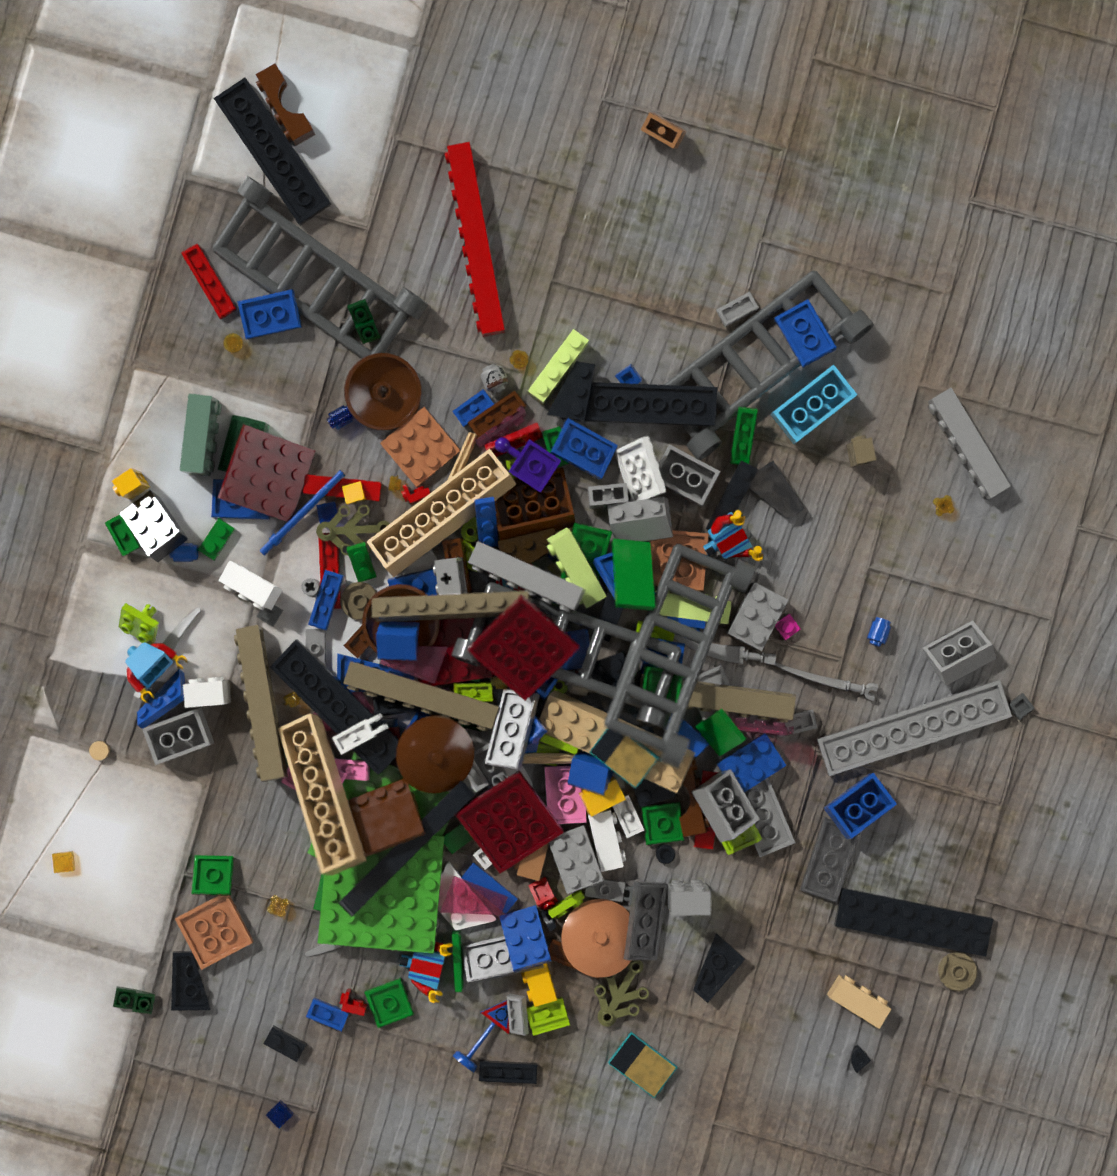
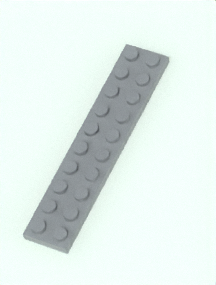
[697,665,795,857]
[817,680,1012,776]

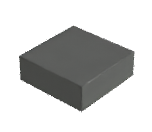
[1008,693,1035,720]

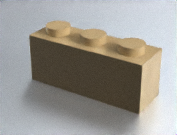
[827,975,891,1029]

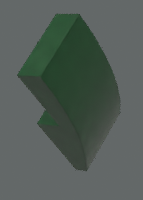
[347,299,381,344]
[113,986,155,1014]

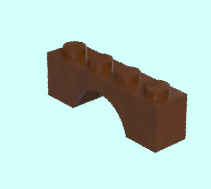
[255,63,315,146]
[679,759,710,837]

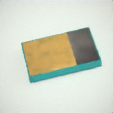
[589,729,660,789]
[608,1031,677,1098]

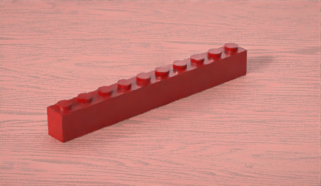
[445,142,505,337]

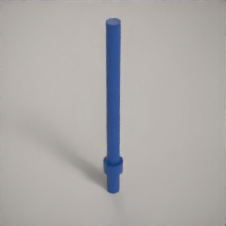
[259,470,345,556]

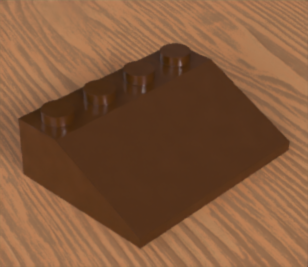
[495,467,576,540]
[348,779,425,857]

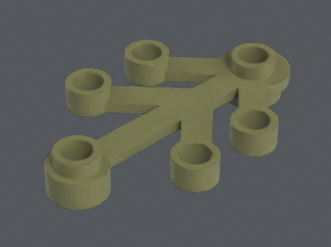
[316,504,390,555]
[594,960,649,1027]

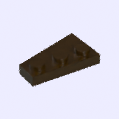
[498,528,555,564]

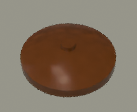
[344,353,421,430]
[362,584,440,662]
[396,716,474,793]

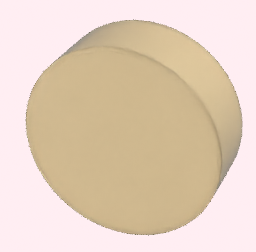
[89,741,110,760]

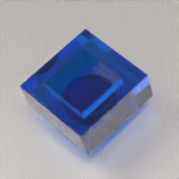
[316,502,338,523]
[266,1100,294,1129]

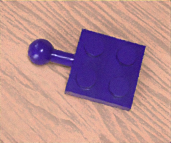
[495,437,562,493]

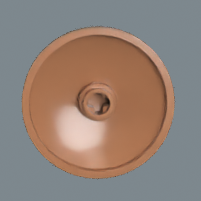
[561,899,632,977]

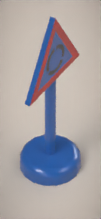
[453,1000,510,1072]

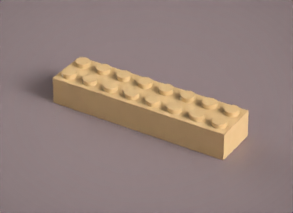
[367,449,517,577]
[539,690,695,793]
[278,713,366,876]

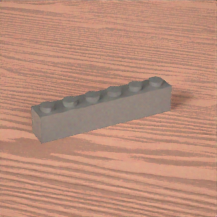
[928,388,1011,499]
[468,542,586,613]

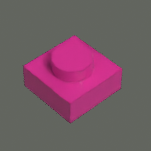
[775,614,801,640]

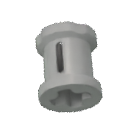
[301,578,320,596]

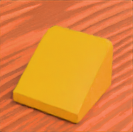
[342,481,366,505]

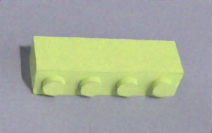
[528,329,589,405]
[547,528,607,608]
[654,591,732,624]

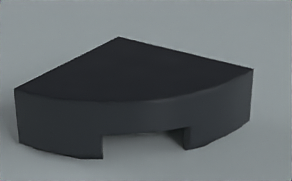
[541,910,556,931]
[851,1044,871,1073]

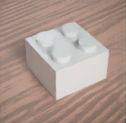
[183,676,231,708]

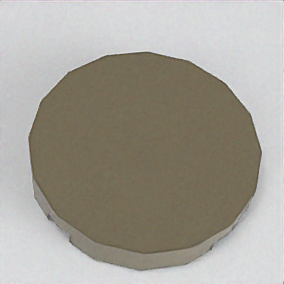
[340,582,377,620]
[938,952,977,991]

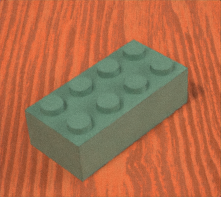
[179,393,221,476]

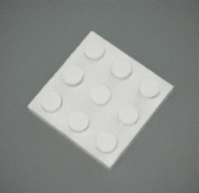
[615,436,666,502]

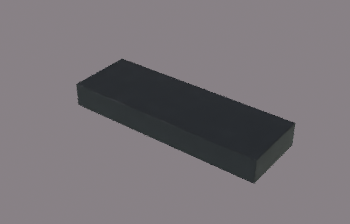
[479,1060,537,1084]

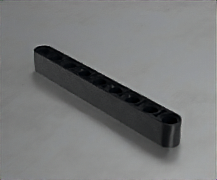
[338,780,475,917]

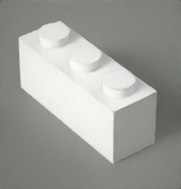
[218,561,282,610]
[588,808,626,872]

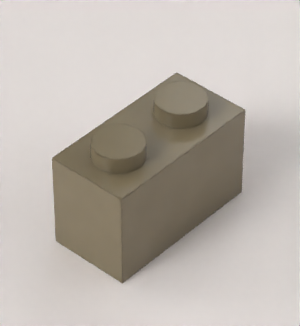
[846,435,876,467]

